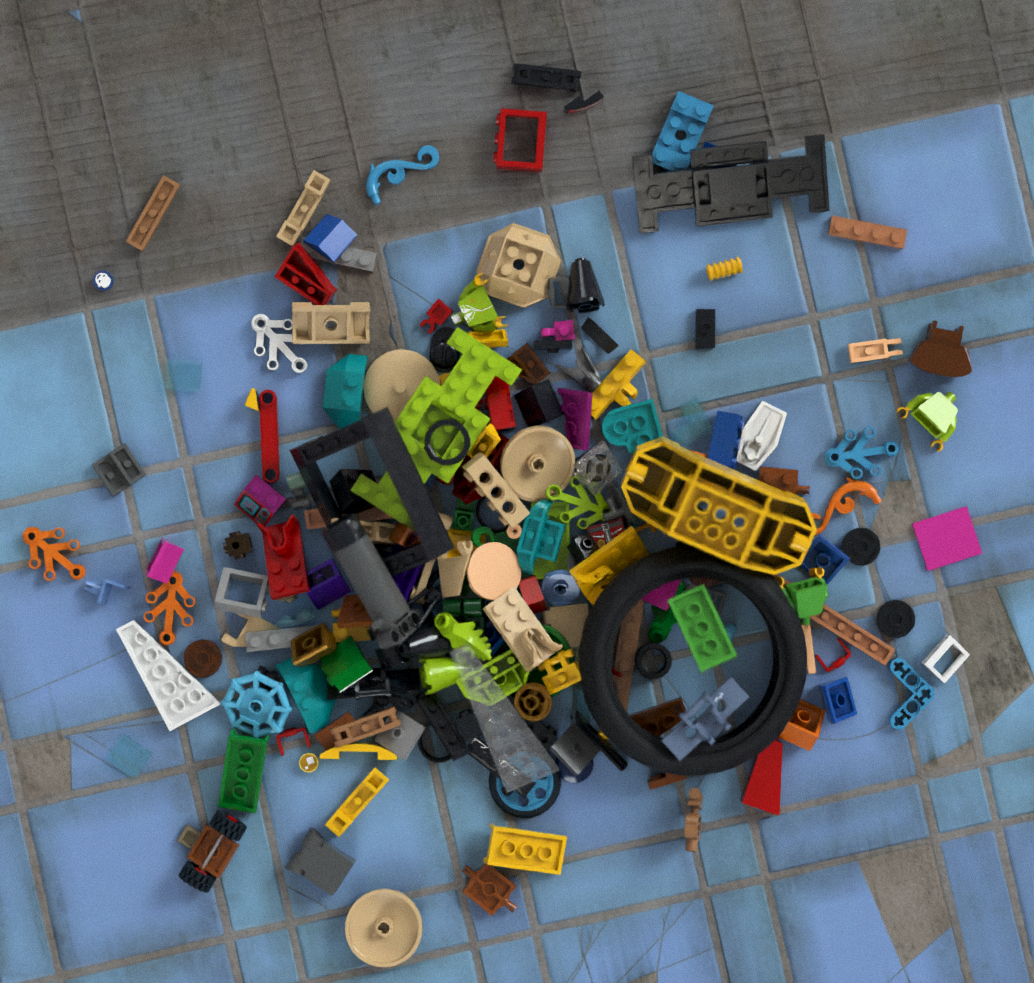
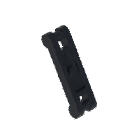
[511,63,582,92]

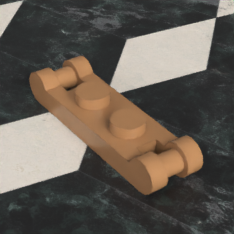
[329,706,401,747]

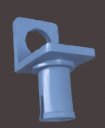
[84,579,131,605]

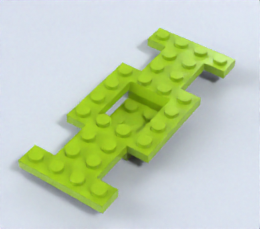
[351,327,522,532]

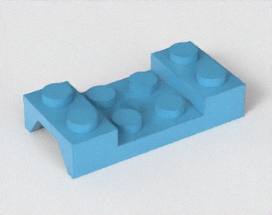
[652,91,714,171]

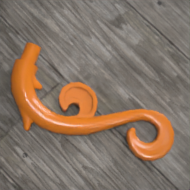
[811,477,882,536]

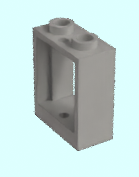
[215,567,270,618]

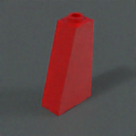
[740,737,783,816]

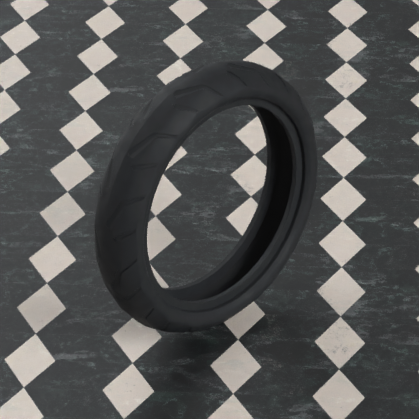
[578,546,807,776]

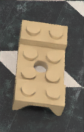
[292,302,370,344]

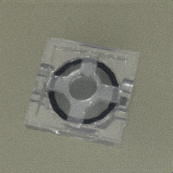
[573,441,622,495]

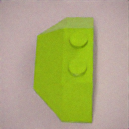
[456,649,529,705]

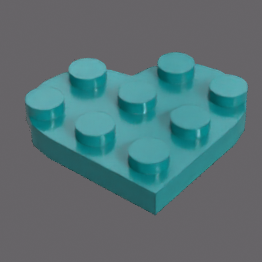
[602,399,663,455]

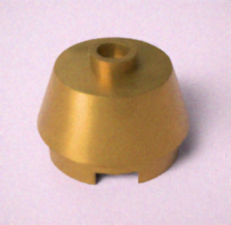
[514,682,552,721]

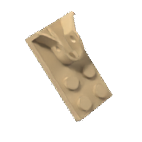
[483,587,563,672]

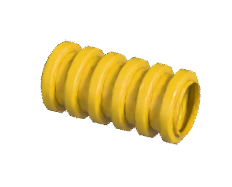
[706,257,743,281]

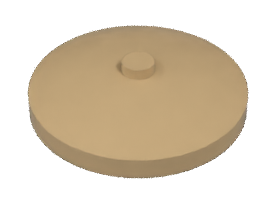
[364,350,440,422]
[500,426,575,502]
[345,888,423,967]

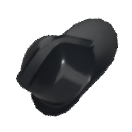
[429,327,460,373]

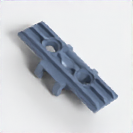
[661,677,749,761]

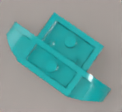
[516,499,566,575]

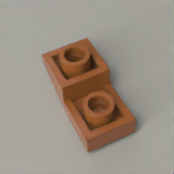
[315,711,354,750]

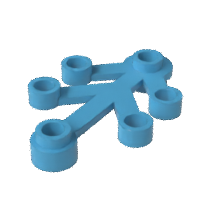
[824,427,899,479]

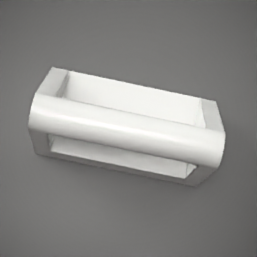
[921,635,970,684]

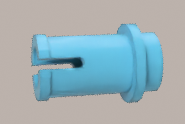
[723,622,738,643]

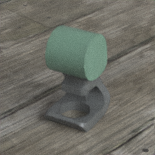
[286,472,311,510]

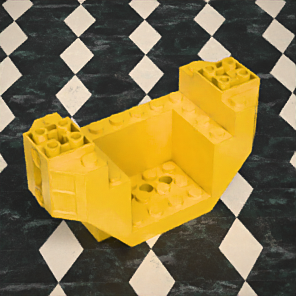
[621,436,817,575]

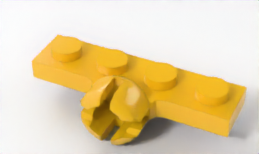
[591,349,646,420]

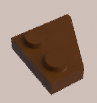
[507,343,551,385]

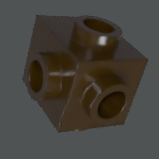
[223,531,254,560]

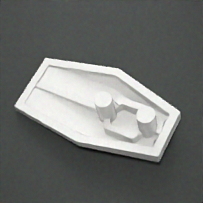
[736,401,787,471]

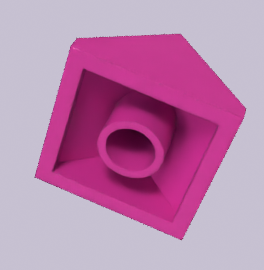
[145,537,184,584]

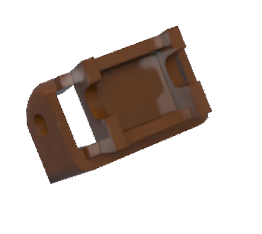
[908,321,972,377]

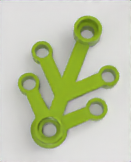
[545,476,613,530]

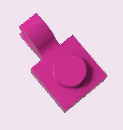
[541,320,575,341]

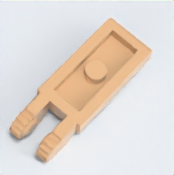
[847,338,903,363]

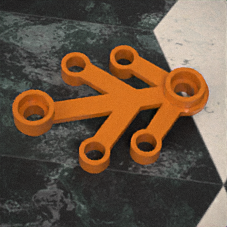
[23,527,86,581]
[144,571,196,645]

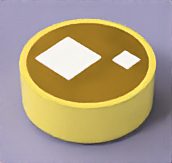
[299,753,319,772]

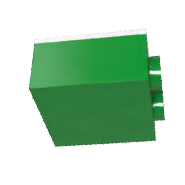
[320,636,373,692]

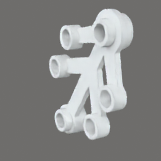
[251,314,308,373]

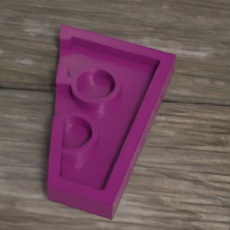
[557,388,592,450]

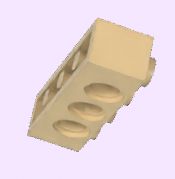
[462,452,530,528]

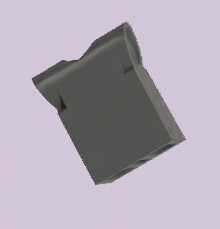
[285,827,356,896]

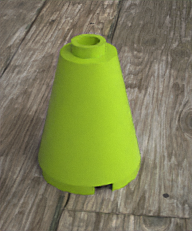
[419,657,473,695]

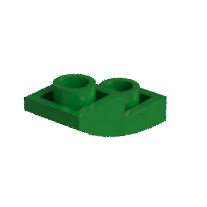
[453,498,476,531]

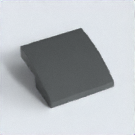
[92,443,146,497]

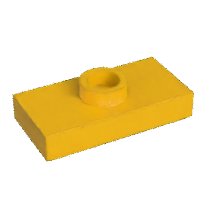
[467,329,508,348]

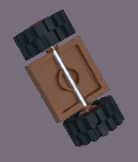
[178,810,247,893]

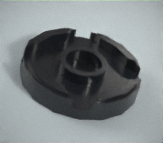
[842,528,880,566]
[876,600,915,638]

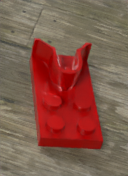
[257,515,310,600]

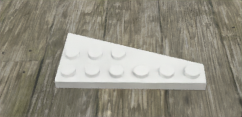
[116,620,221,731]

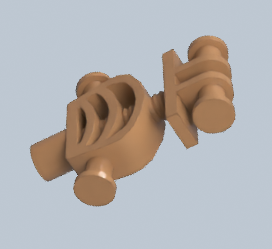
[684,788,703,852]

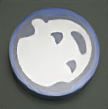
[93,271,114,291]

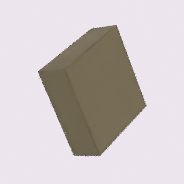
[177,824,202,849]

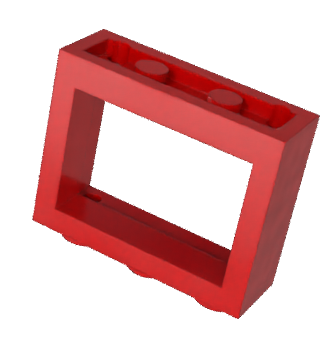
[493,108,547,172]

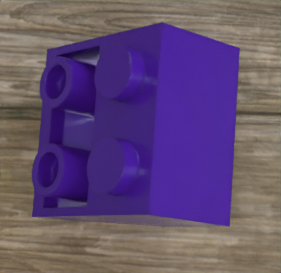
[306,558,352,610]

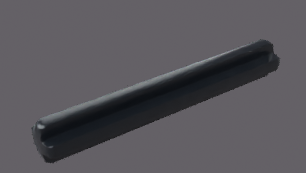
[570,711,628,771]

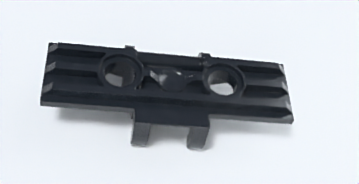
[327,660,420,700]

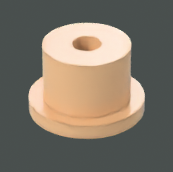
[507,524,522,539]

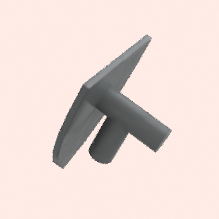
[602,484,632,529]

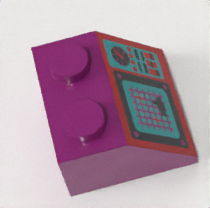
[234,475,288,527]

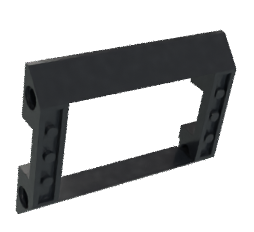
[289,407,454,576]

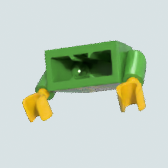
[776,567,829,625]

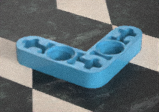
[889,658,935,730]

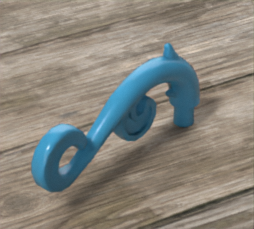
[366,145,439,205]

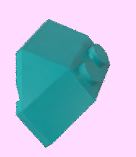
[322,354,368,429]
[275,657,336,734]

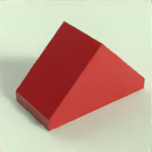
[519,575,547,614]

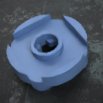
[541,570,580,606]

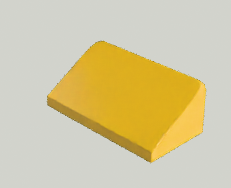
[467,424,501,458]

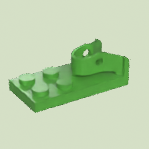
[668,584,737,674]

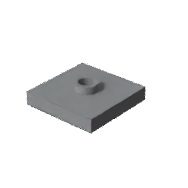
[374,708,426,761]

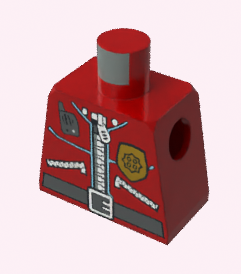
[586,518,624,549]

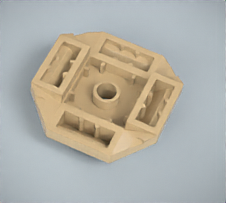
[476,223,561,308]

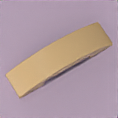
[276,170,331,246]

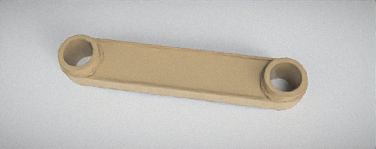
[409,513,453,604]

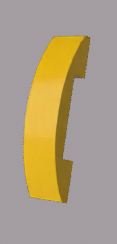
[320,742,398,760]
[325,767,389,837]

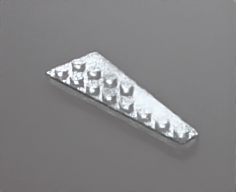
[450,644,559,793]

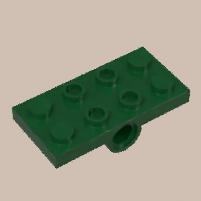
[443,570,487,648]

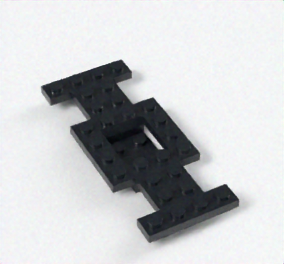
[632,134,830,233]

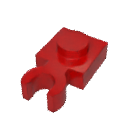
[420,299,454,334]

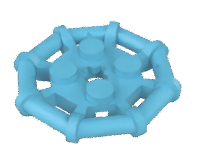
[221,671,293,738]

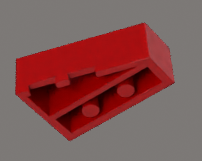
[274,242,337,305]
[484,376,516,432]

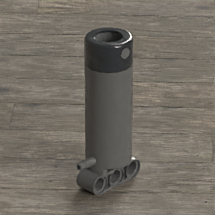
[322,513,422,649]

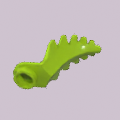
[435,612,492,661]

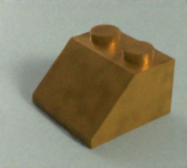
[290,622,337,667]

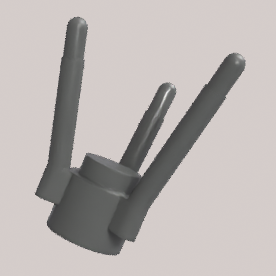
[556,348,603,391]

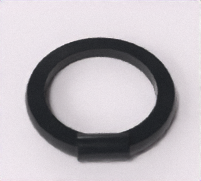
[424,419,470,465]

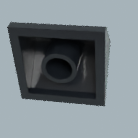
[514,380,564,427]

